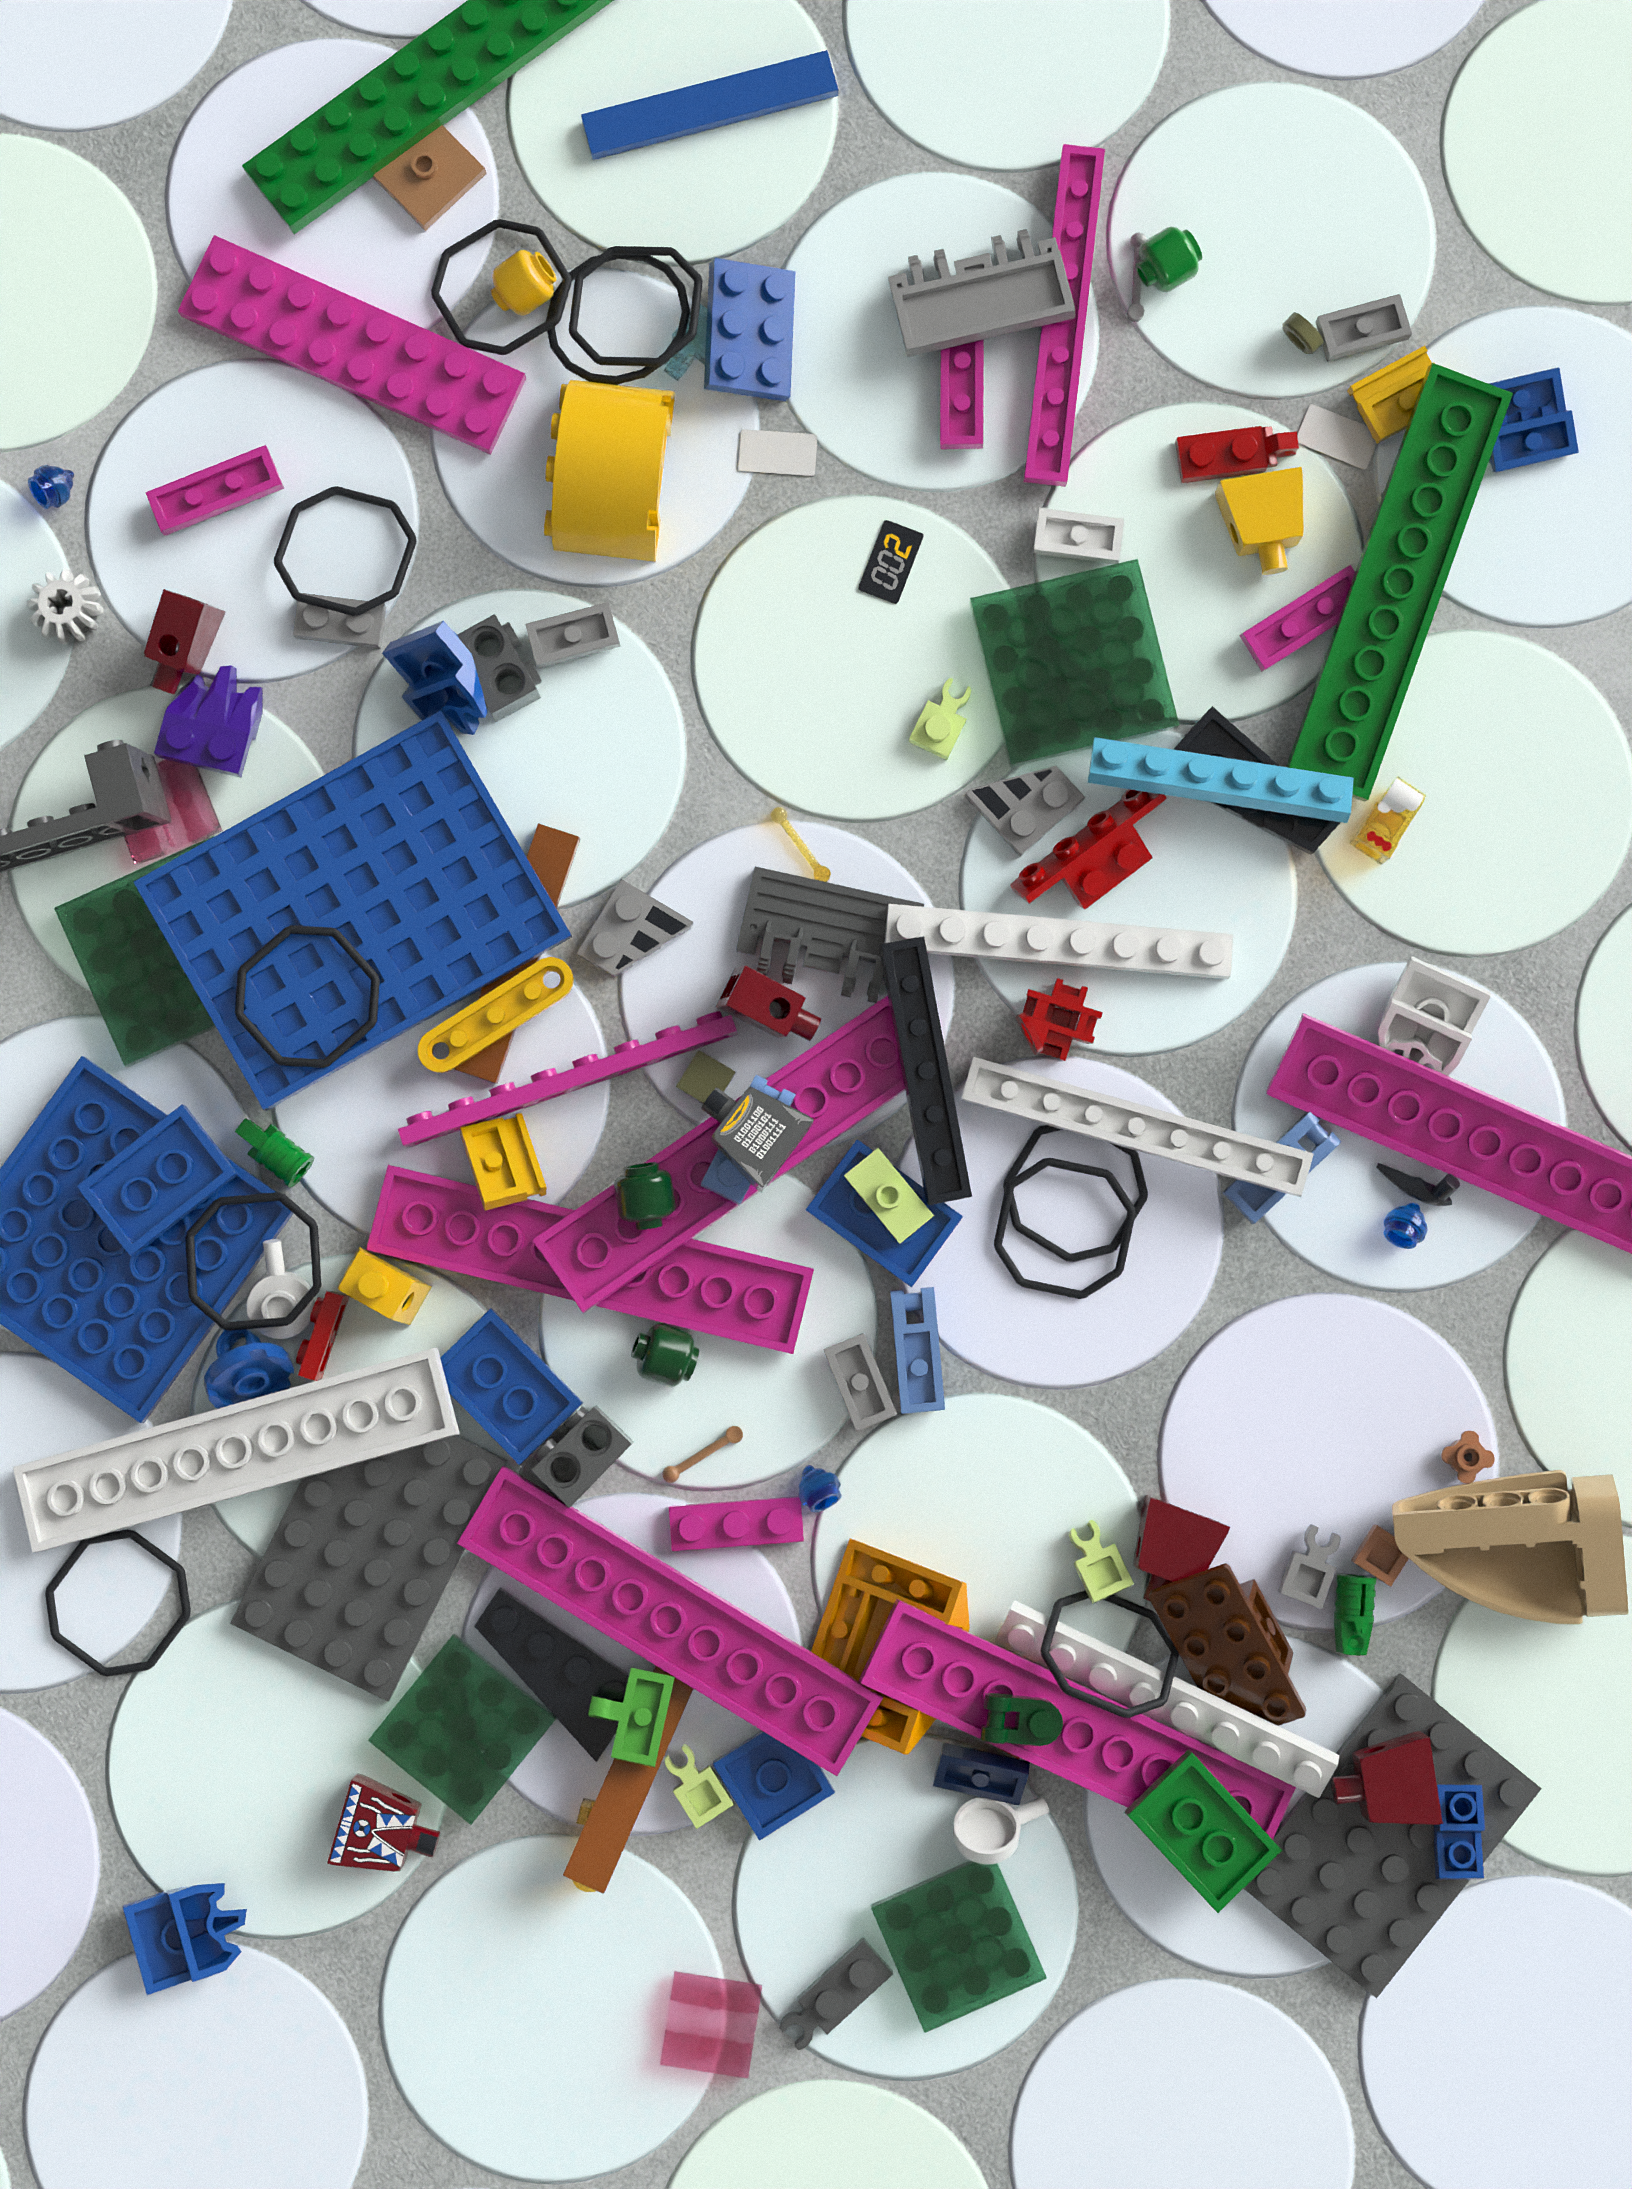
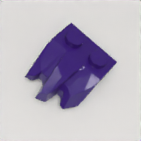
[154,665,263,778]

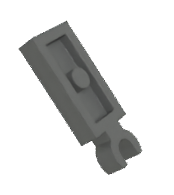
[779,1937,893,2050]

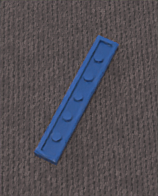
[581,50,839,160]

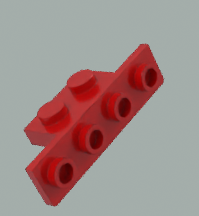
[1010,789,1167,910]

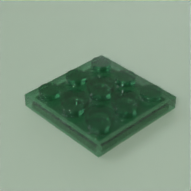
[368,1633,556,1825]
[870,1860,1047,2033]

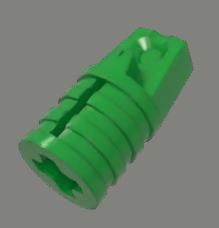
[235,1118,315,1188]
[1334,1573,1377,1656]

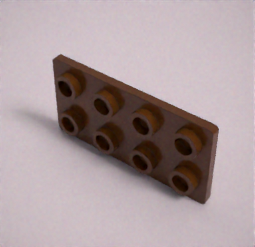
[1149,1563,1307,1726]

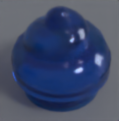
[28,465,74,509]
[1383,1203,1428,1249]
[798,1465,842,1513]

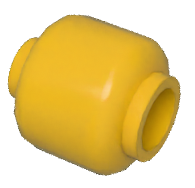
[491,250,557,316]

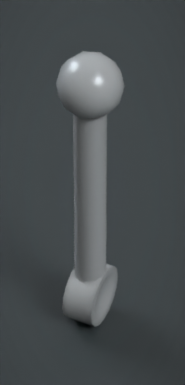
[1127,232,1147,322]

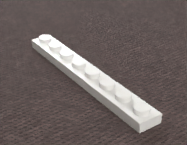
[884,904,1234,979]
[961,1057,1314,1197]
[994,1600,1340,1798]

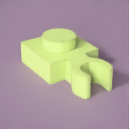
[909,678,971,760]
[1069,1520,1134,1604]
[665,1744,734,1829]

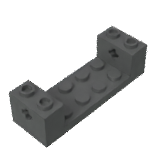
[0,740,172,873]

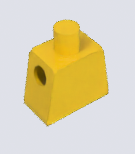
[1215,467,1304,575]
[337,1246,432,1325]

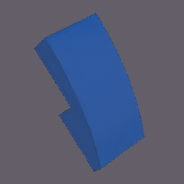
[1434,1785,1485,1880]

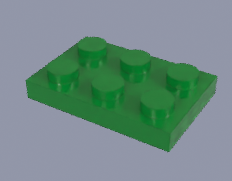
[1124,1750,1282,1913]

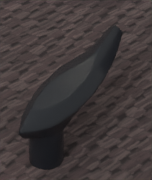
[1376,1162,1460,1206]

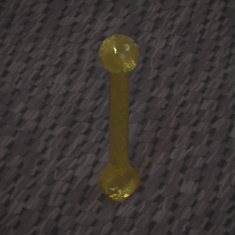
[771,807,831,882]

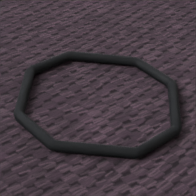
[431,219,572,355]
[568,246,703,367]
[274,486,417,616]
[235,925,380,1068]
[1003,1125,1148,1262]
[994,1158,1136,1299]
[185,1192,322,1331]
[45,1529,191,1677]
[1040,1590,1179,1718]

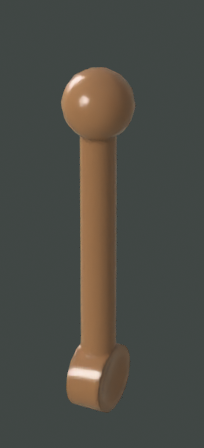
[662,1426,743,1483]

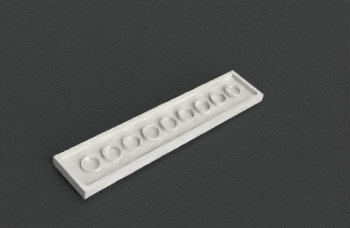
[13,1348,460,1553]

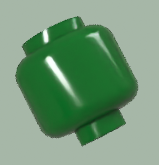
[1135,226,1203,292]

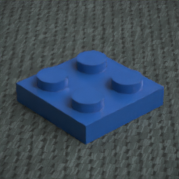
[713,1731,835,1841]

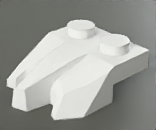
[1378,956,1491,1076]

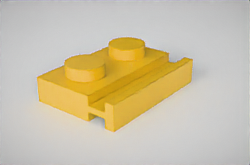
[1347,345,1435,444]
[460,1113,547,1211]

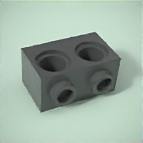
[457,614,542,722]
[531,1405,634,1508]

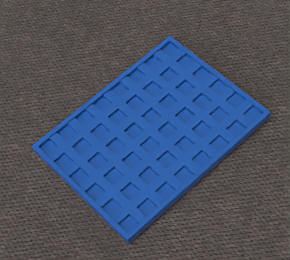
[134,710,572,1111]

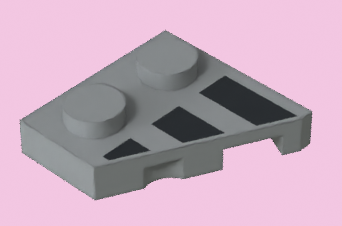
[965,765,1085,857]
[577,879,694,977]

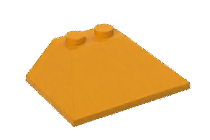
[811,1538,970,1755]

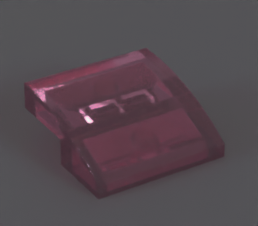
[124,759,223,864]
[660,1971,762,2079]

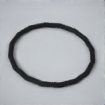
[545,255,690,385]

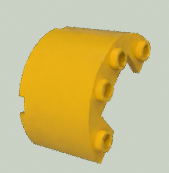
[544,380,675,562]

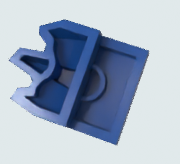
[382,621,487,735]
[122,1883,247,1995]

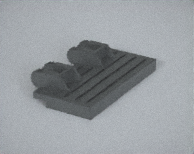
[736,866,924,1003]

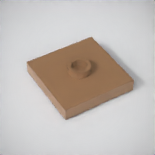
[372,125,487,231]

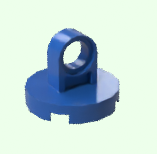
[204,1329,294,1409]

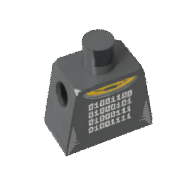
[701,1086,814,1193]

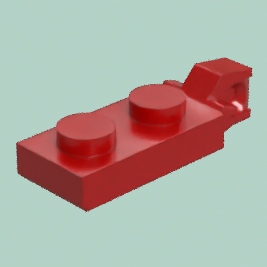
[1175,426,1299,483]

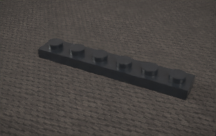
[879,936,972,1205]

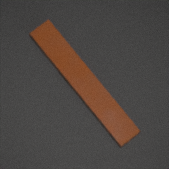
[454,823,581,1084]
[563,1665,693,1894]

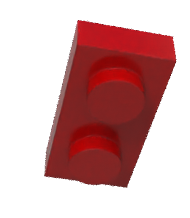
[295,1291,350,1381]

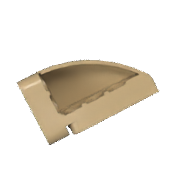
[1392,1470,1629,1624]

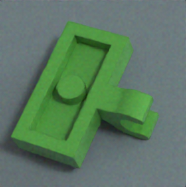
[588,1668,675,1768]

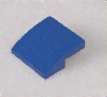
[1488,367,1579,472]

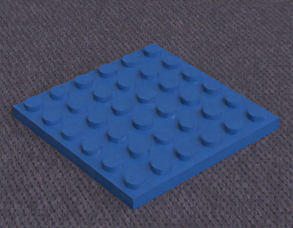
[0,1056,294,1423]

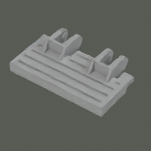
[888,229,1075,357]

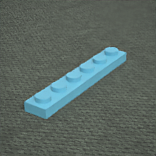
[1088,737,1354,823]

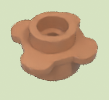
[1441,1430,1495,1484]

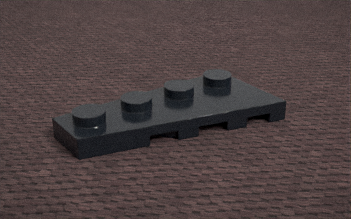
[1173,706,1341,855]
[474,1587,629,1762]

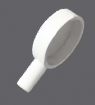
[247,1239,315,1339]
[953,1797,1049,1864]

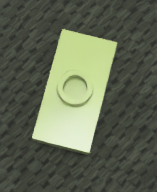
[844,1148,934,1244]

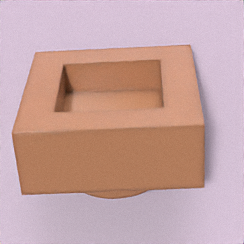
[1351,1524,1409,1587]

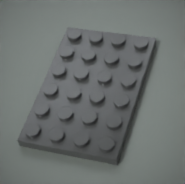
[230,1435,508,1702]
[1243,1673,1542,1999]

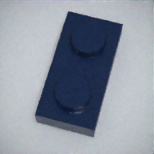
[933,1742,1030,1806]

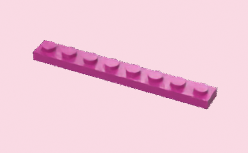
[1023,144,1105,487]
[398,1011,738,1148]

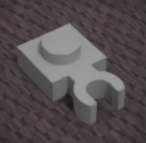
[1278,1524,1341,1609]

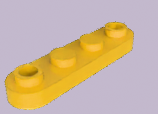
[418,957,574,1073]

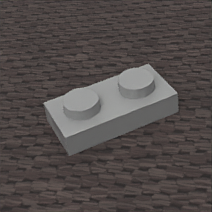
[1315,294,1412,362]
[293,593,387,649]
[525,602,621,669]
[823,1333,897,1431]

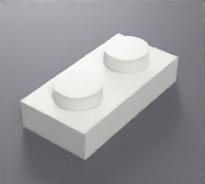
[1033,507,1125,565]

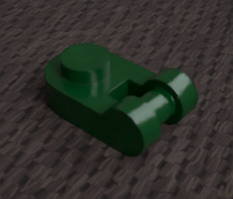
[980,1693,1063,1746]

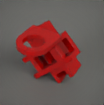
[1015,978,1103,1061]

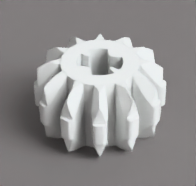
[26,569,104,645]

